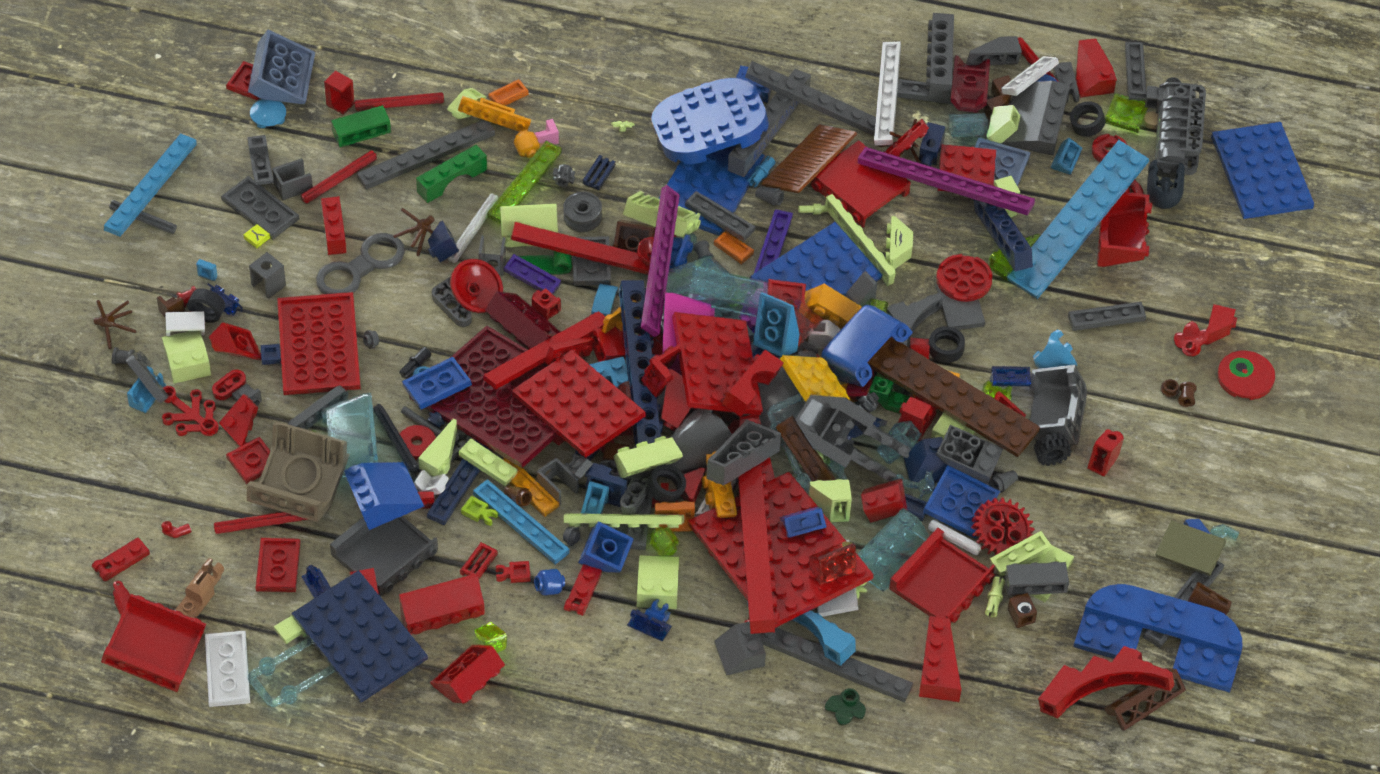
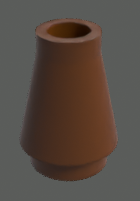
[504,485,532,507]

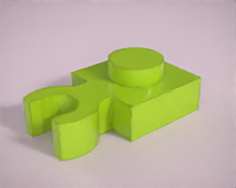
[461,496,498,526]

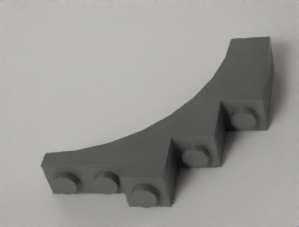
[885,293,943,395]

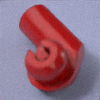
[161,521,192,538]

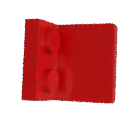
[641,344,682,397]

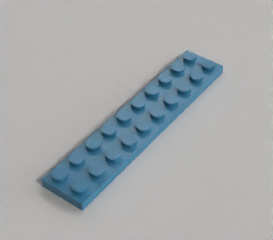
[1007,140,1149,300]

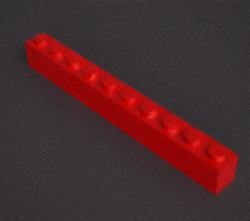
[739,465,778,634]

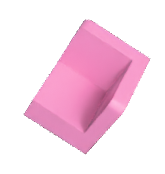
[535,119,559,148]

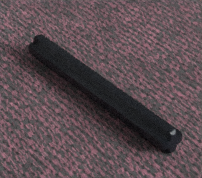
[373,404,419,473]

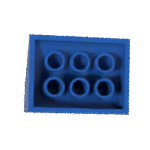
[344,462,424,530]

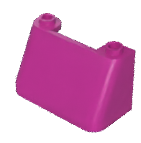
[663,293,715,374]

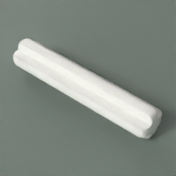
[928,520,982,555]

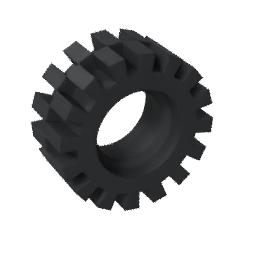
[1034,433,1072,466]

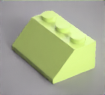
[500,204,558,247]
[613,436,683,478]

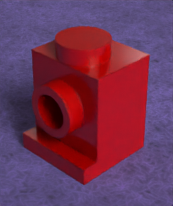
[532,288,561,320]

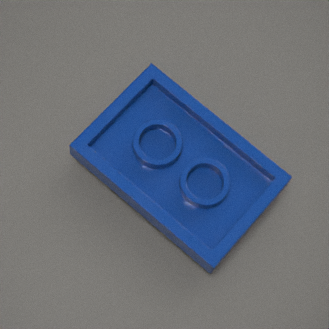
[402,357,472,410]

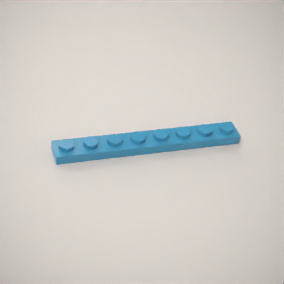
[104,133,197,237]

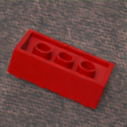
[399,573,485,635]

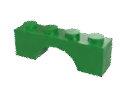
[416,145,487,203]

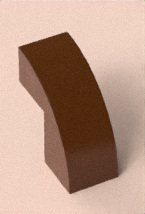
[984,75,1011,121]

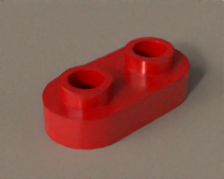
[212,369,246,400]

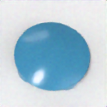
[250,99,286,128]

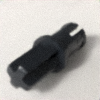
[399,347,431,379]

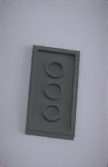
[221,176,300,240]

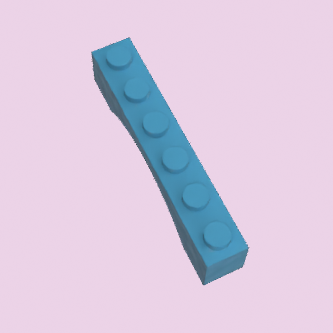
[747,601,856,666]

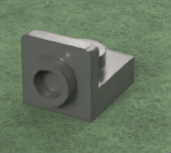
[232,383,262,406]

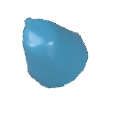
[1033,329,1077,369]

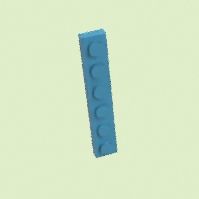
[473,479,570,565]

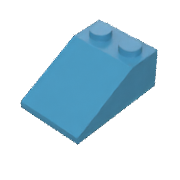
[753,292,800,357]

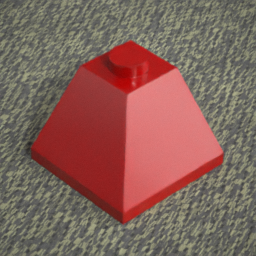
[209,322,261,361]

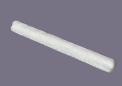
[448,194,498,263]

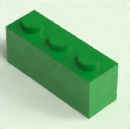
[331,105,391,148]

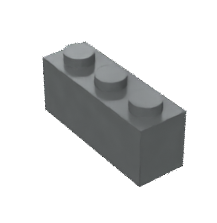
[1005,561,1069,596]

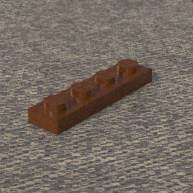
[776,415,836,482]

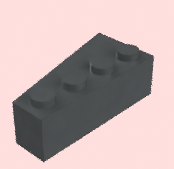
[706,420,781,486]

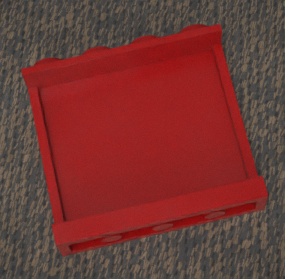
[811,140,911,228]
[889,528,996,624]
[101,594,206,692]

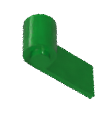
[519,251,572,275]

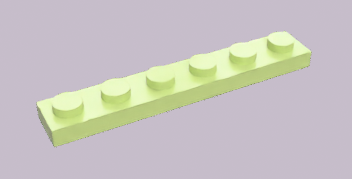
[824,194,896,286]
[564,513,684,528]

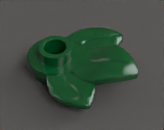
[825,688,866,725]

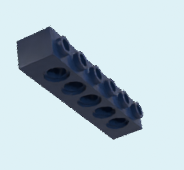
[974,199,1033,272]

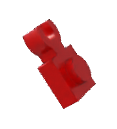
[496,561,531,583]

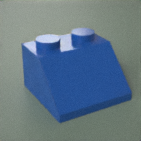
[578,521,634,573]

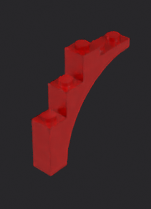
[1038,646,1174,719]

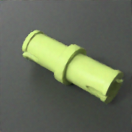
[985,577,1005,617]

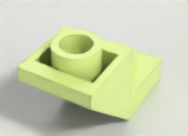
[447,88,486,119]

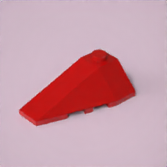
[1076,38,1117,98]

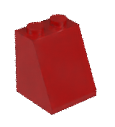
[661,369,695,431]

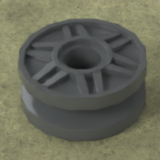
[563,192,602,232]

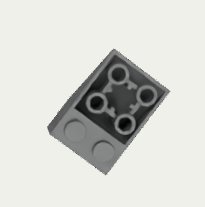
[936,424,1003,484]

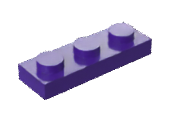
[504,254,561,295]

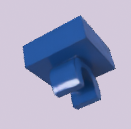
[644,599,670,625]

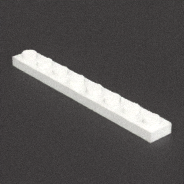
[874,42,901,146]

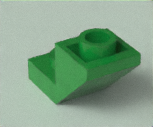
[869,376,910,414]

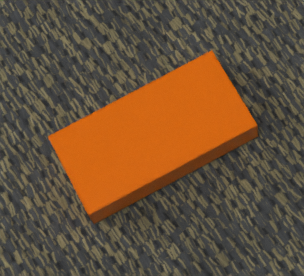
[488,79,529,106]
[714,231,754,265]

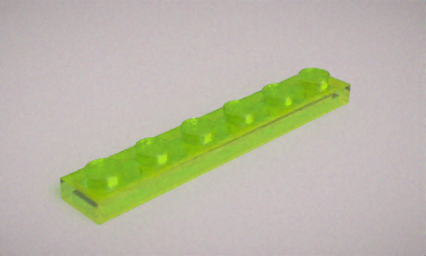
[487,141,562,224]

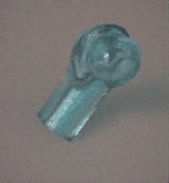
[1210,524,1240,541]

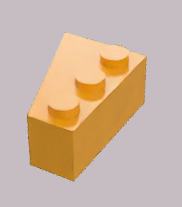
[804,284,862,329]

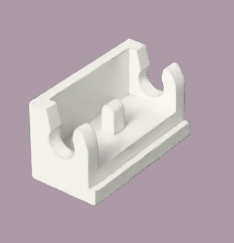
[166,311,205,336]

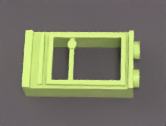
[623,191,701,238]

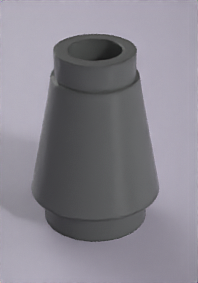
[755,187,784,206]
[989,470,1018,493]

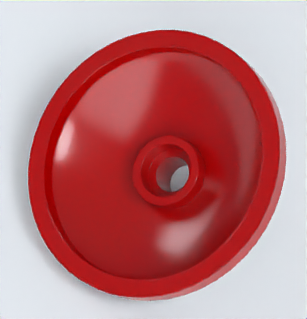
[450,259,503,313]

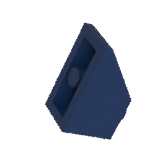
[427,220,459,263]

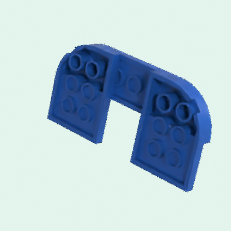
[1073,584,1243,693]

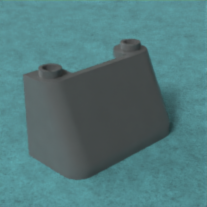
[1027,365,1087,445]

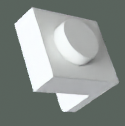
[414,470,449,495]

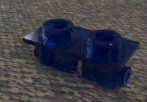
[207,283,243,315]
[301,565,331,598]
[627,609,672,642]

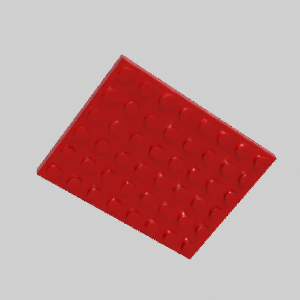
[688,472,873,628]

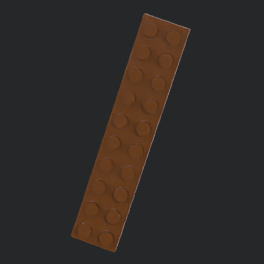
[867,337,1040,458]

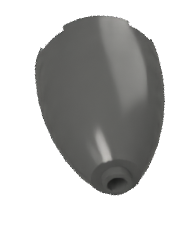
[669,408,732,474]

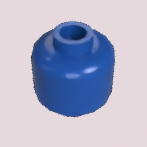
[534,569,565,596]

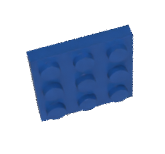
[923,465,1000,539]

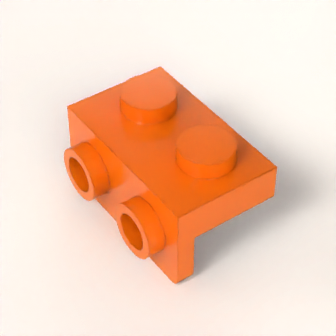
[654,501,695,533]

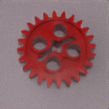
[971,497,1035,556]

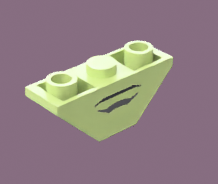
[885,216,913,269]

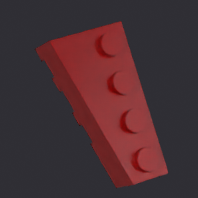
[919,616,961,702]

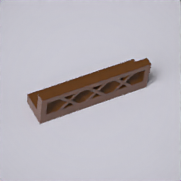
[1104,668,1186,731]

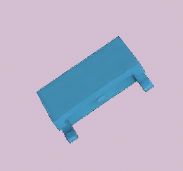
[127,366,166,413]

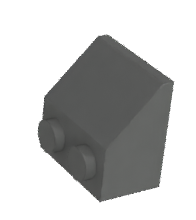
[714,621,766,676]

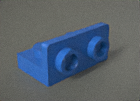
[669,234,693,275]

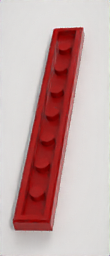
[511,222,651,275]
[483,311,606,389]

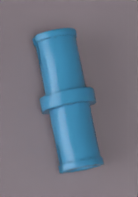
[747,156,776,188]

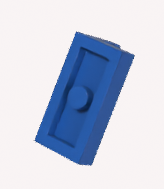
[780,507,826,538]

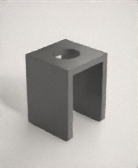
[272,158,313,200]
[478,235,506,276]
[249,252,286,299]
[537,458,579,506]

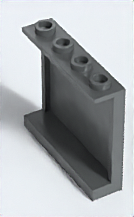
[330,516,438,597]

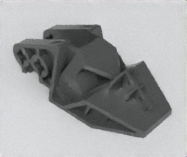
[795,395,911,482]

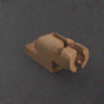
[175,558,224,618]

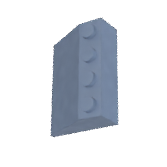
[248,29,315,104]

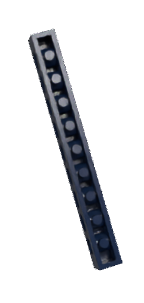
[619,280,663,448]

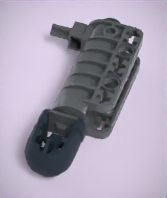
[1129,77,1206,209]

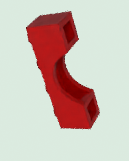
[722,350,784,417]

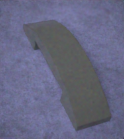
[247,135,274,185]

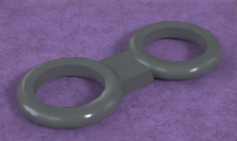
[316,233,405,294]

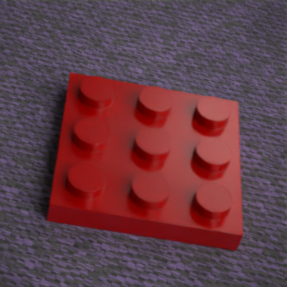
[937,144,996,192]

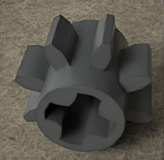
[552,164,575,187]
[855,392,879,413]

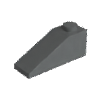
[966,36,1022,65]

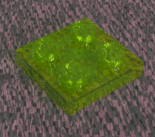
[1105,93,1148,133]

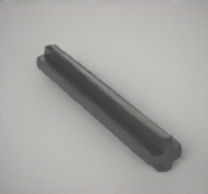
[109,200,177,234]

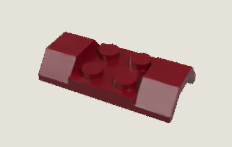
[950,55,990,113]

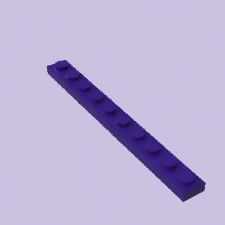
[740,209,793,344]

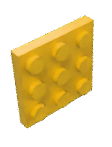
[780,355,850,402]

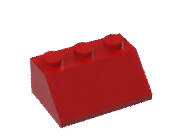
[430,645,505,704]

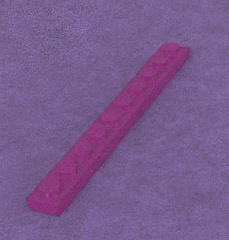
[858,147,1035,216]
[641,185,680,337]

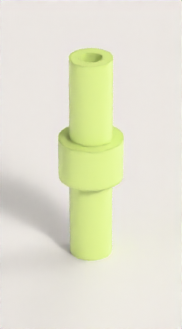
[798,204,828,215]

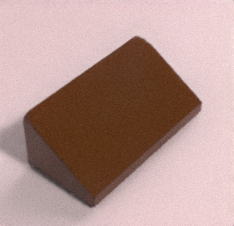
[1188,582,1232,615]

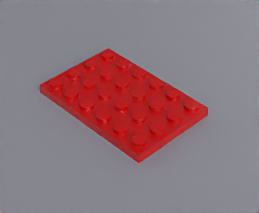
[277,292,361,395]
[672,312,763,415]
[512,350,646,458]

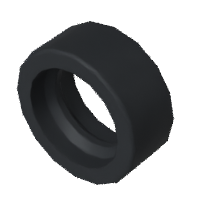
[1070,101,1106,137]
[187,288,226,323]
[929,326,965,363]
[647,464,686,503]

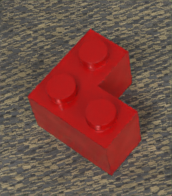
[898,396,937,442]

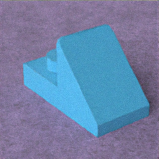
[581,481,609,514]

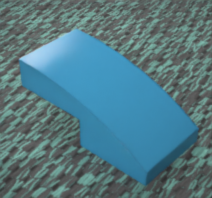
[591,283,618,316]

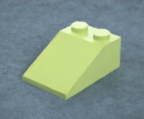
[162,331,211,384]
[637,555,679,609]

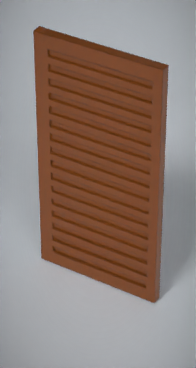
[761,124,857,194]

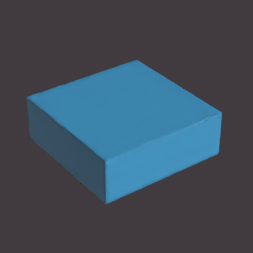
[196,259,218,281]

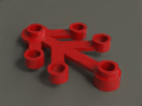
[162,386,219,436]

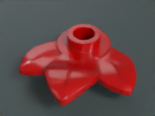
[1174,321,1209,357]

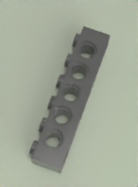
[926,13,954,98]

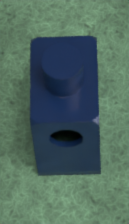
[919,122,945,167]

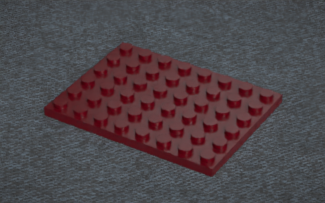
[409,325,558,468]

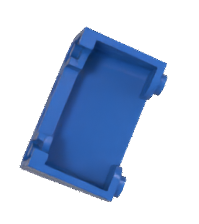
[821,305,913,387]

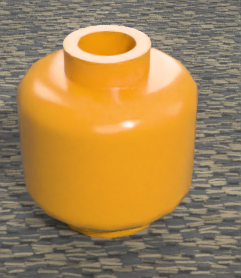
[513,130,540,158]

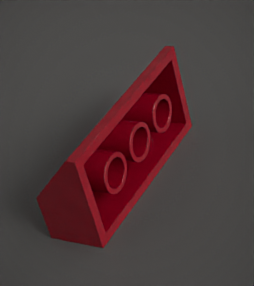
[485,292,561,350]

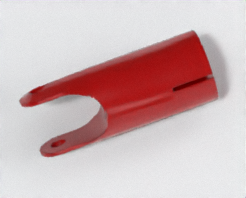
[113,581,130,616]

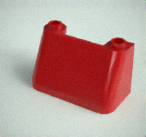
[1097,192,1152,267]

